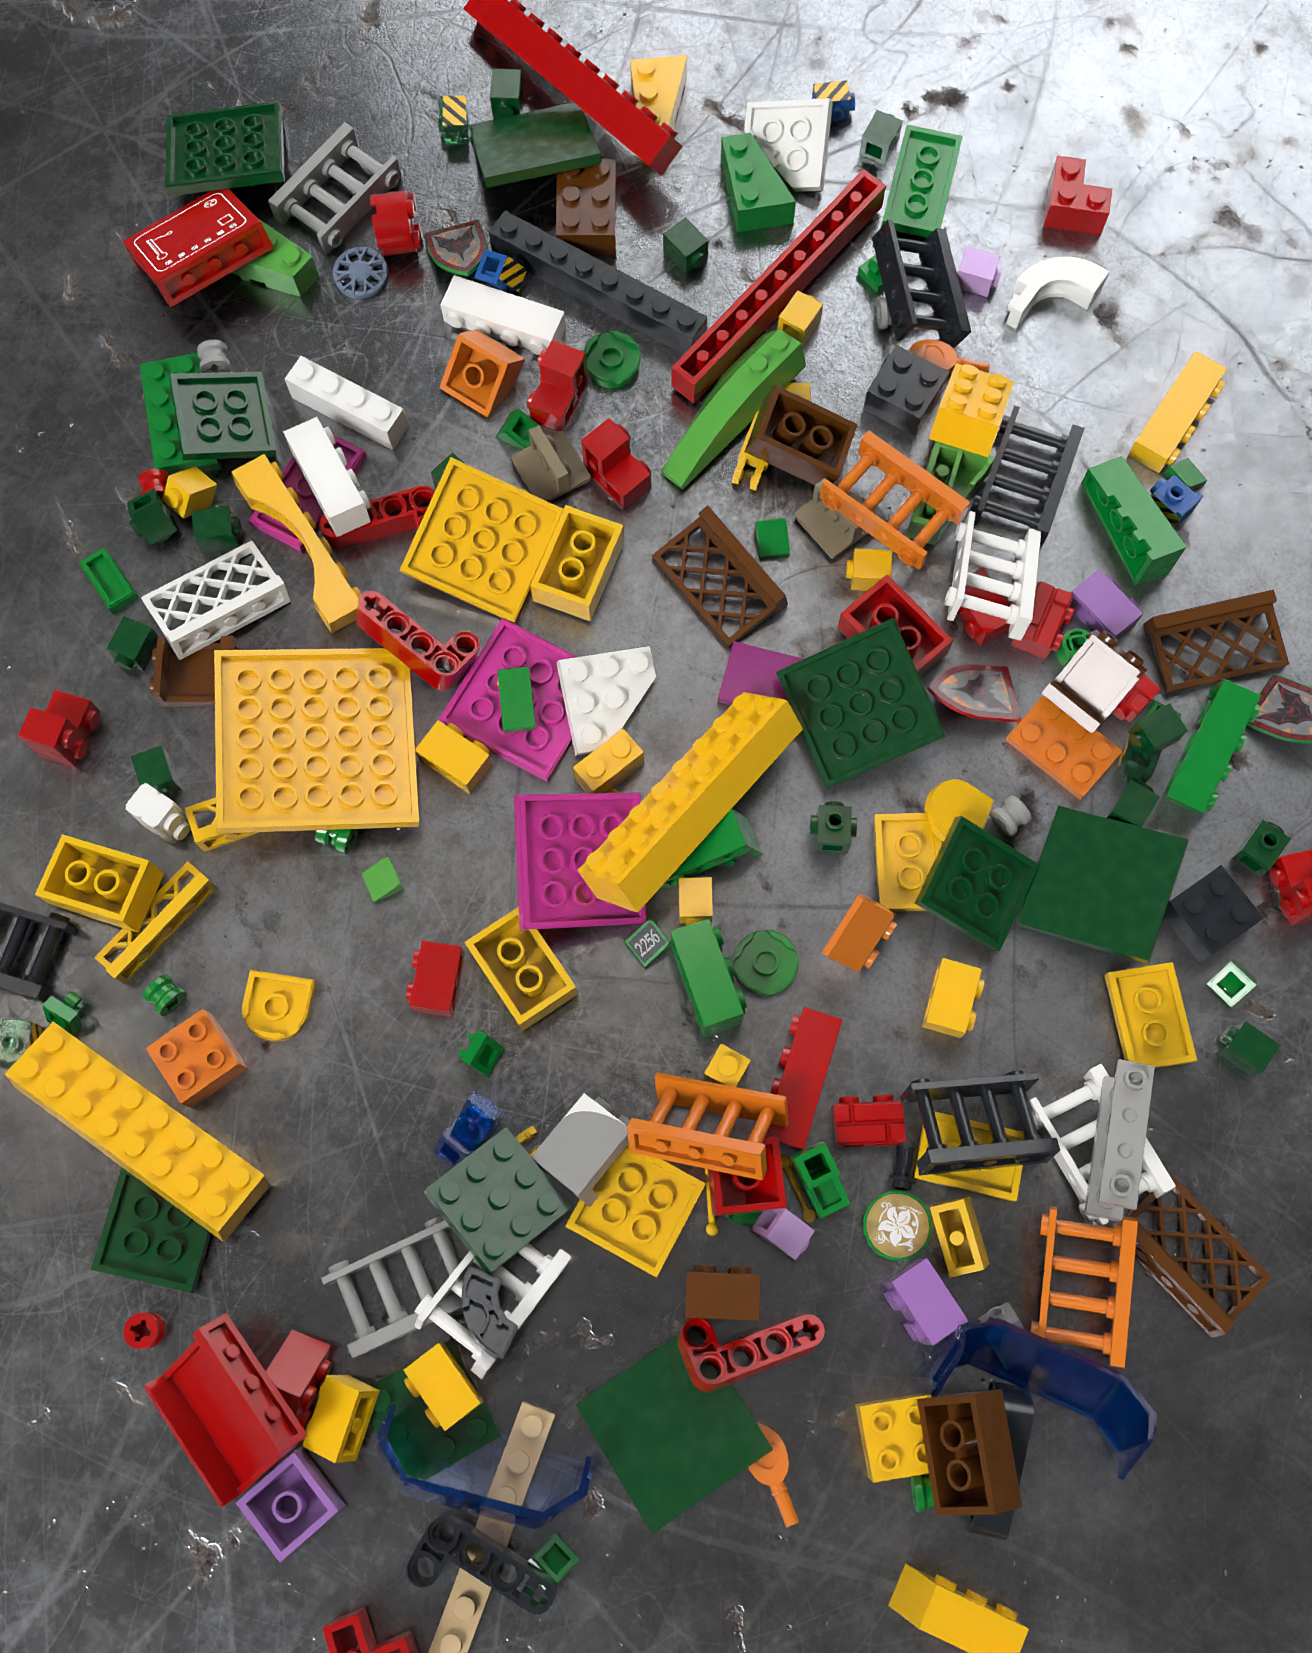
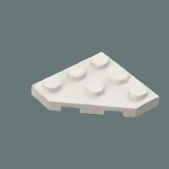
[744,98,833,192]
[557,646,656,756]

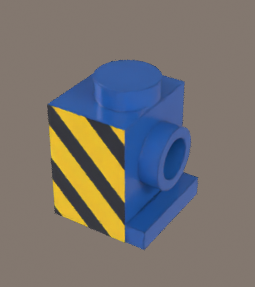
[812,80,855,122]
[474,249,527,292]
[1150,475,1203,528]

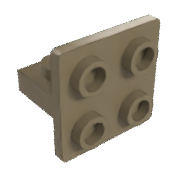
[510,425,591,502]
[794,478,868,559]

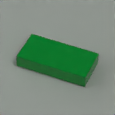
[78,547,139,613]
[497,667,536,734]

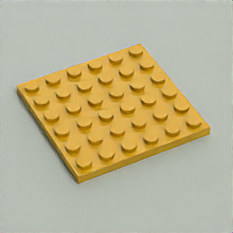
[214,648,419,833]

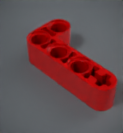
[319,485,435,550]
[355,591,480,691]
[677,1314,825,1392]

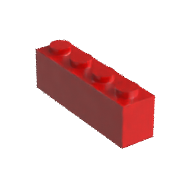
[765,1007,843,1152]

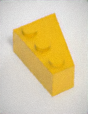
[630,55,687,130]
[888,1563,1029,1653]

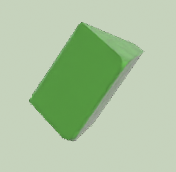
[361,856,404,903]

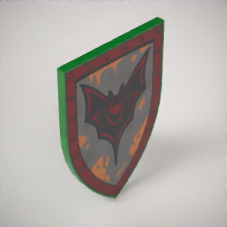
[423,219,488,276]
[1246,673,1312,744]

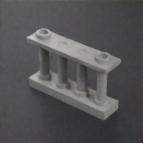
[268,122,402,255]
[1084,1059,1155,1222]
[321,1216,465,1358]

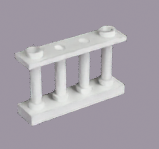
[944,511,1041,641]
[1029,1063,1176,1226]
[414,1244,571,1379]

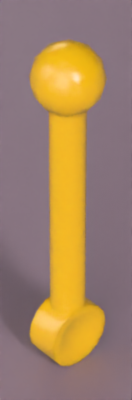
[781,1154,816,1223]
[704,1168,720,1236]

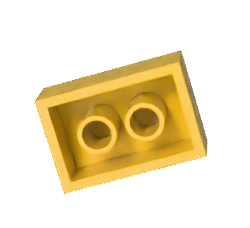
[929,363,1014,457]
[530,505,625,622]
[35,834,164,933]
[464,906,578,1031]

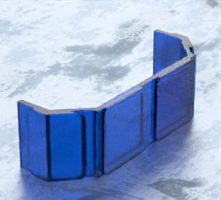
[930,1317,1157,1480]
[376,1403,592,1530]

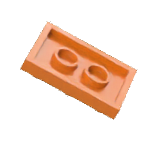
[1005,695,1122,800]

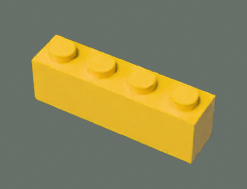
[1128,351,1227,474]

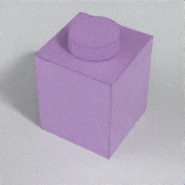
[957,246,1003,297]
[751,1208,815,1260]

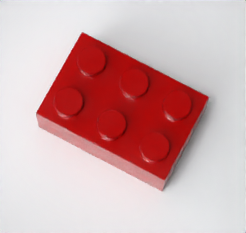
[837,575,953,678]

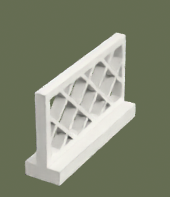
[141,541,291,660]

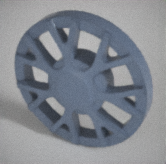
[333,247,388,299]

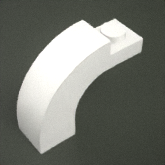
[1006,257,1110,329]

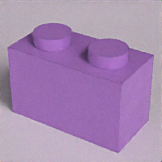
[1070,569,1143,640]

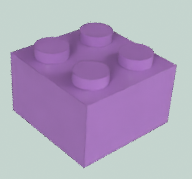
[883,1258,968,1345]
[236,1449,346,1563]

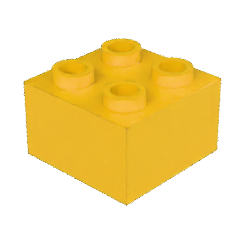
[855,1392,931,1483]

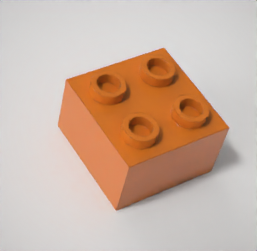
[145,1009,248,1108]

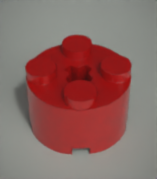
[370,190,423,257]

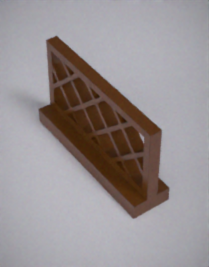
[652,505,788,648]
[1143,589,1289,694]
[1117,1173,1273,1338]

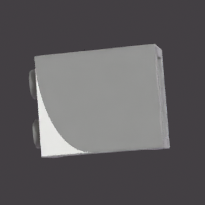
[531,1093,630,1207]

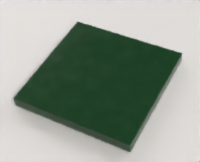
[165,101,285,196]
[469,103,602,188]
[776,618,946,789]
[1017,806,1188,964]
[576,1330,773,1534]

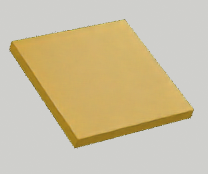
[399,457,563,624]

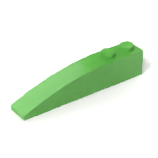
[661,329,807,489]

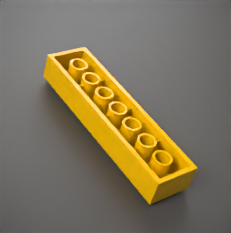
[577,692,803,913]
[5,1022,270,1242]

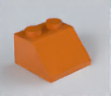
[439,329,525,418]
[822,893,897,972]

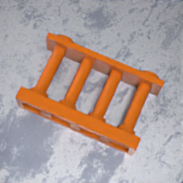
[820,430,970,570]
[627,1072,789,1181]
[1030,1206,1138,1368]

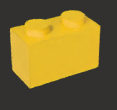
[415,720,493,794]
[573,728,644,793]
[922,958,984,1038]
[930,1195,990,1278]
[403,1342,484,1431]
[302,1375,380,1463]

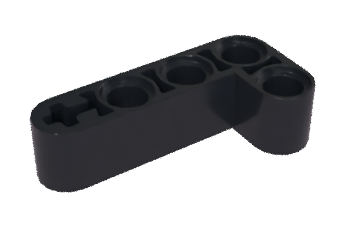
[968,1381,1034,1540]
[406,1513,557,1614]

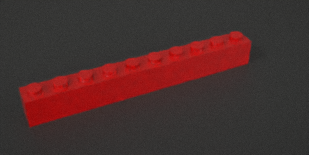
[463,0,683,176]
[671,169,886,403]

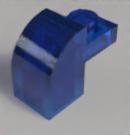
[433,1091,501,1168]

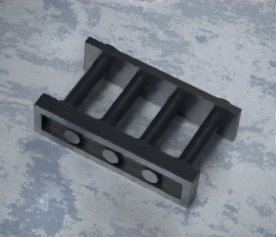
[872,220,972,348]
[970,405,1085,546]
[0,902,79,1003]
[900,1070,1061,1176]

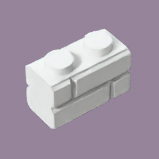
[125,783,190,845]

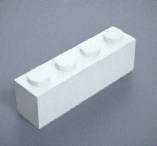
[440,275,566,355]
[285,356,409,450]
[283,417,371,537]

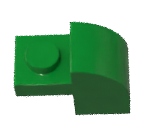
[790,1141,851,1219]

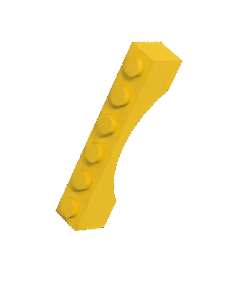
[232,454,361,634]

